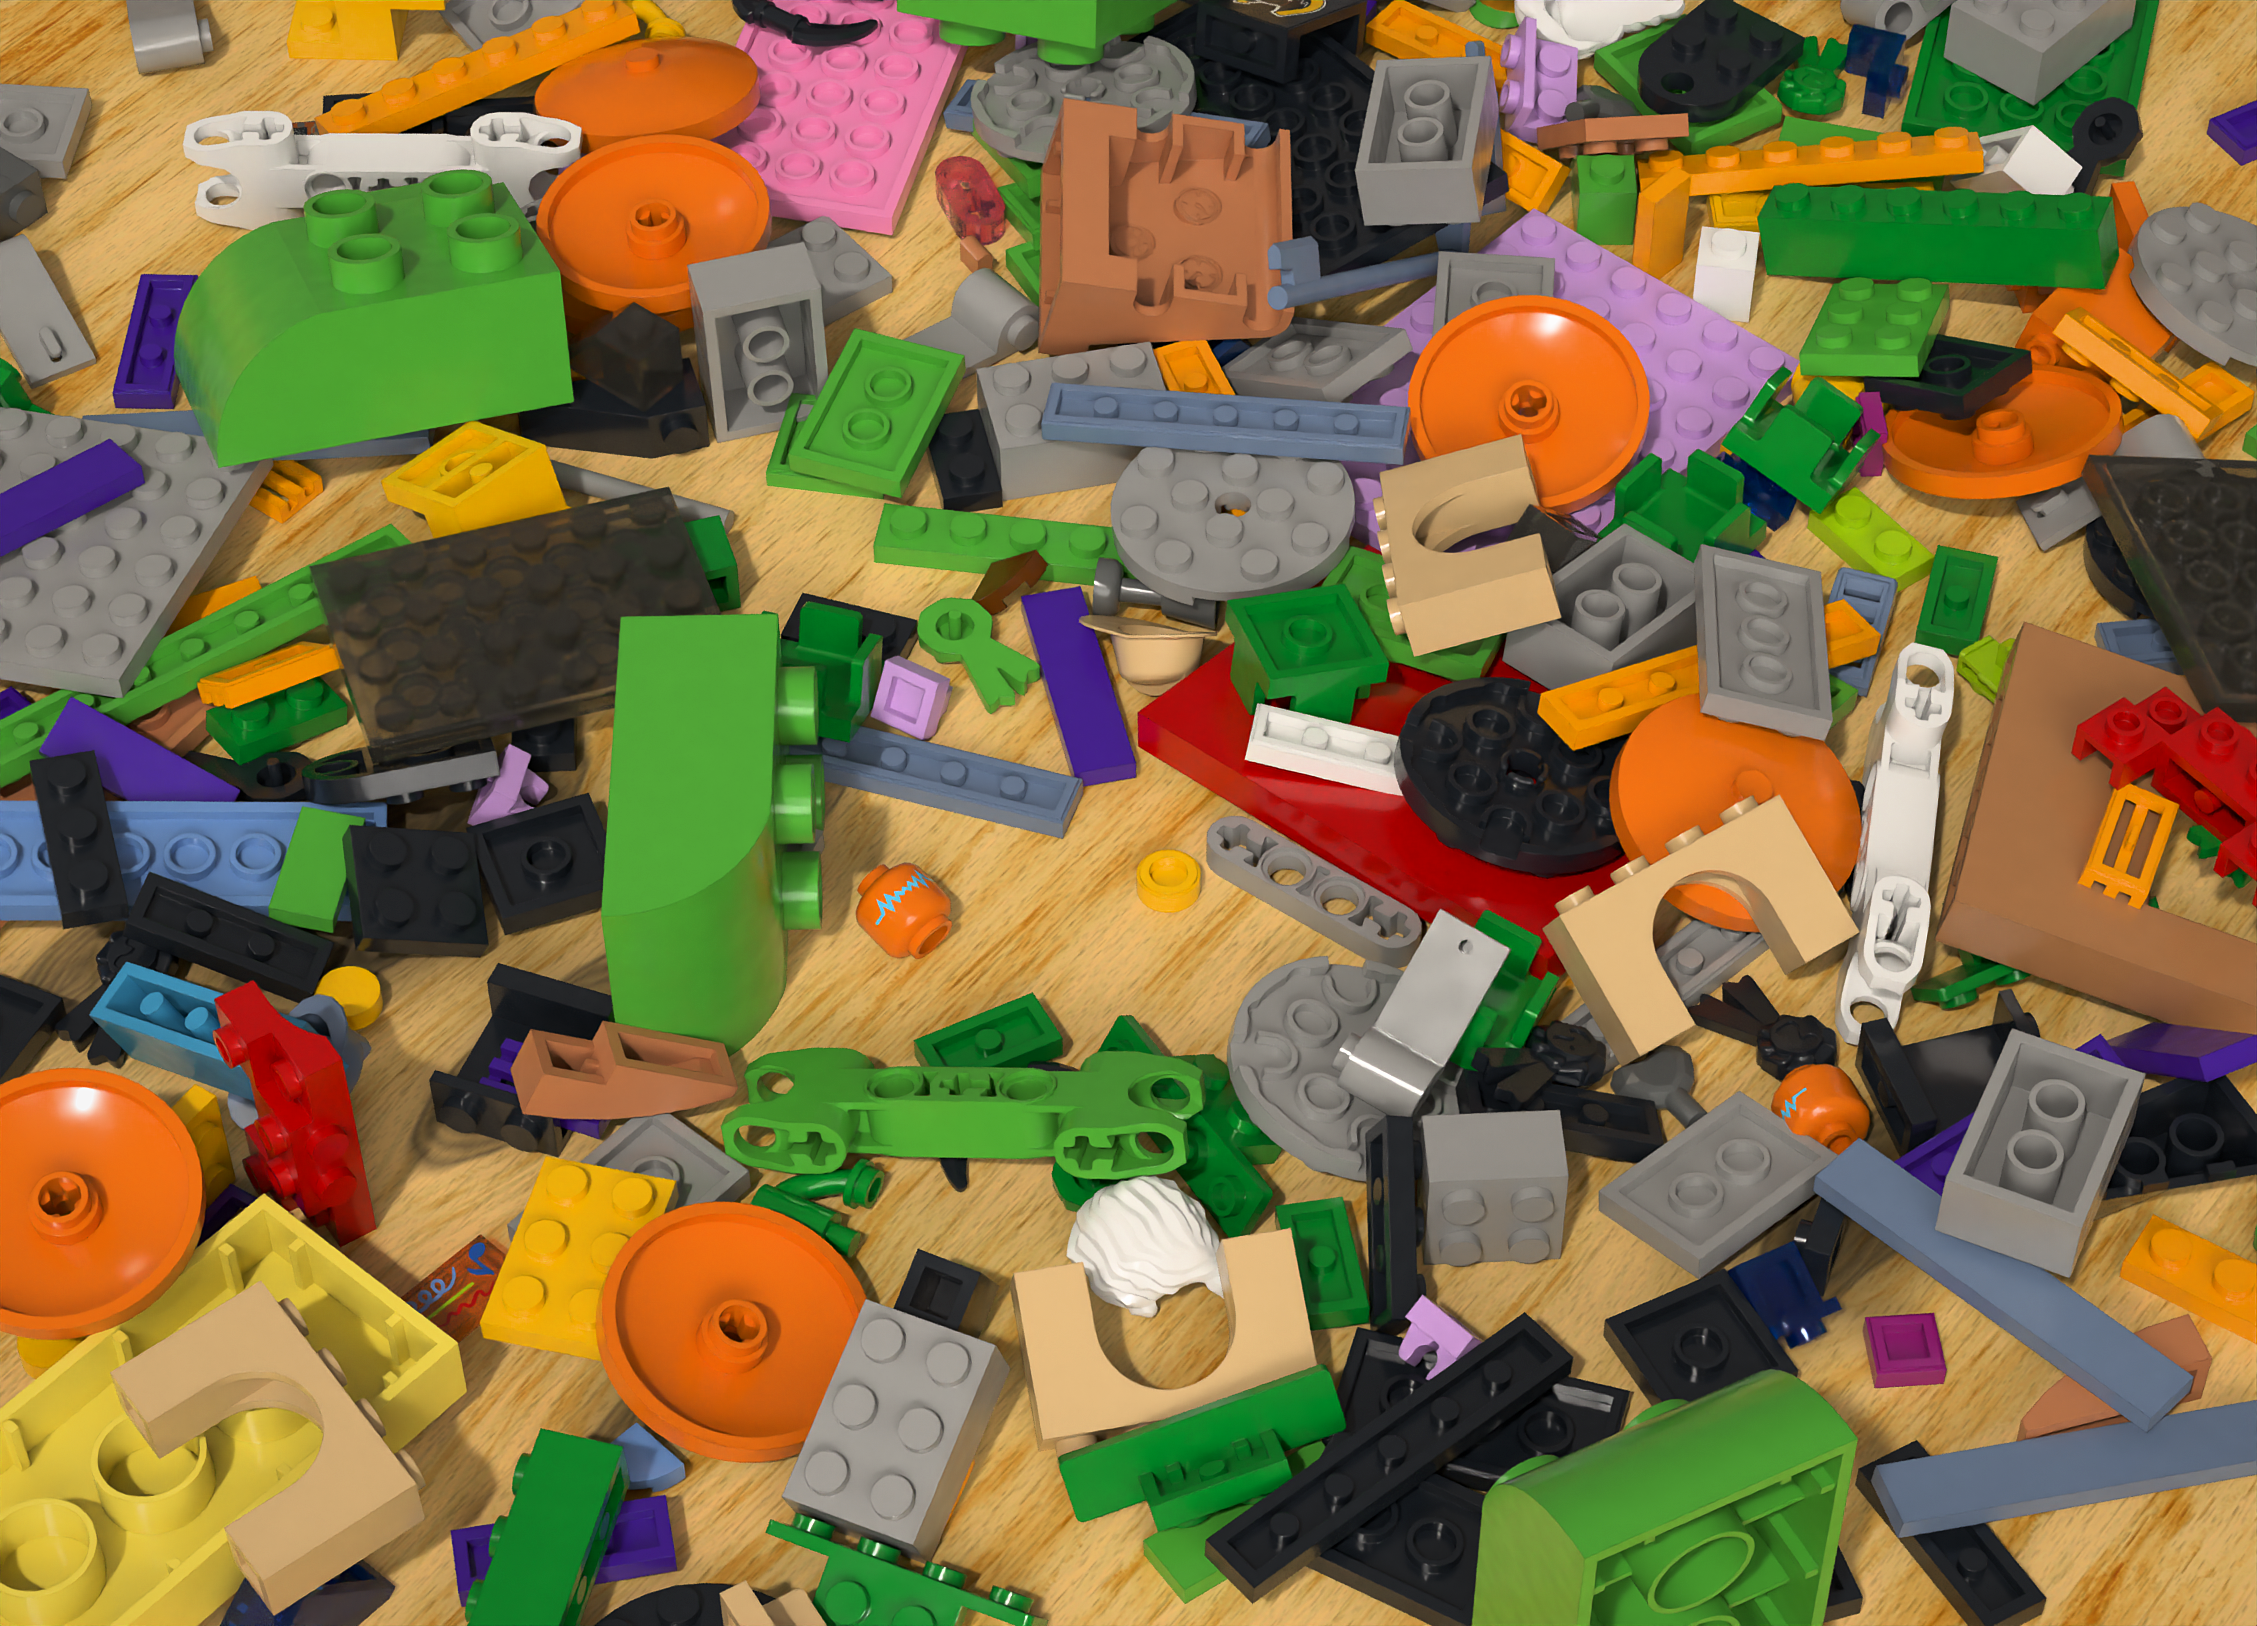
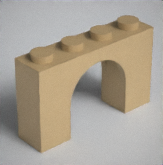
[1373,434,1561,657]
[1542,794,1860,1067]
[1010,1228,1317,1458]
[110,1281,426,1615]

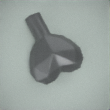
[1565,85,1641,122]
[1610,1045,1707,1129]

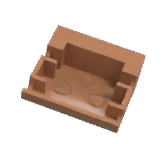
[1038,98,1294,356]

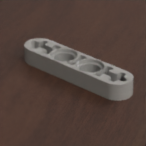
[1206,816,1422,968]

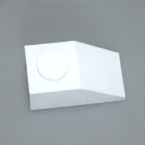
[1950,125,2083,195]
[1693,226,1760,323]

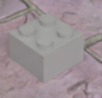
[1416,1110,1569,1267]

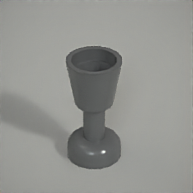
[1092,557,1221,629]

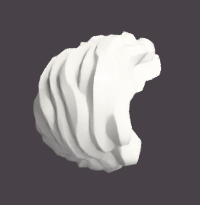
[1514,0,1685,60]
[1066,1175,1224,1318]

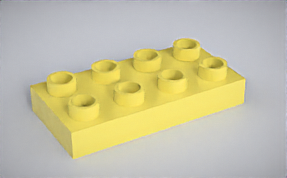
[0,1193,467,1626]

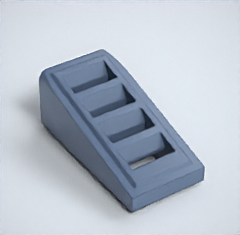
[1828,567,1898,697]

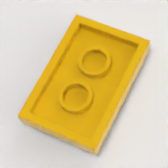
[480,1156,679,1361]

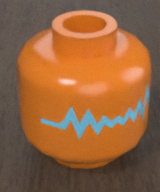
[856,862,952,959]
[1771,1064,1871,1155]

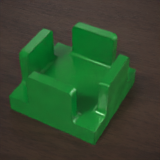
[1721,366,1881,514]
[1595,449,1767,563]
[1225,584,1389,724]
[761,601,885,743]
[1449,910,1560,1071]

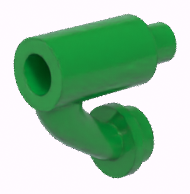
[751,1158,884,1258]

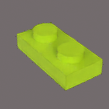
[1807,487,1935,593]

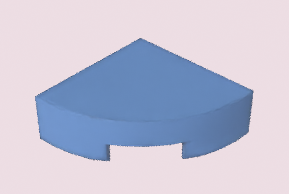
[610,1422,686,1492]

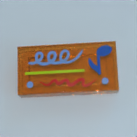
[401,1234,506,1343]

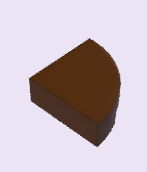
[971,550,1048,616]

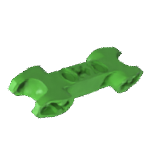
[721,1047,1206,1179]

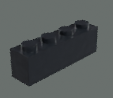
[2094,1075,2257,1221]

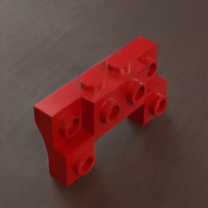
[2071,686,2257,908]
[212,980,377,1247]

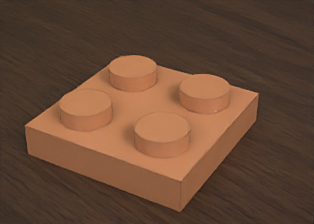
[1537,113,1689,160]

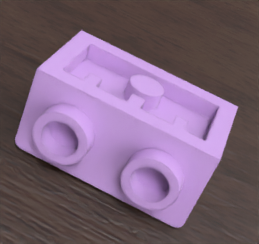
[1499,17,1578,143]

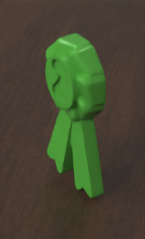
[917,597,1040,714]

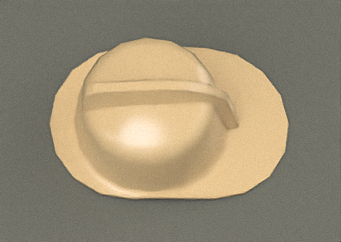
[1079,615,1217,696]

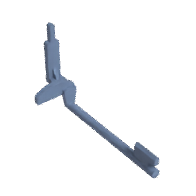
[1267,41,1506,310]

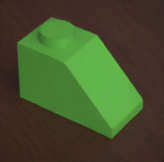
[1570,154,1637,245]

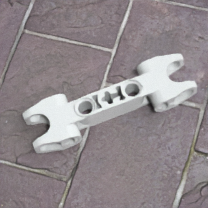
[183,111,583,230]
[1835,642,1954,1045]

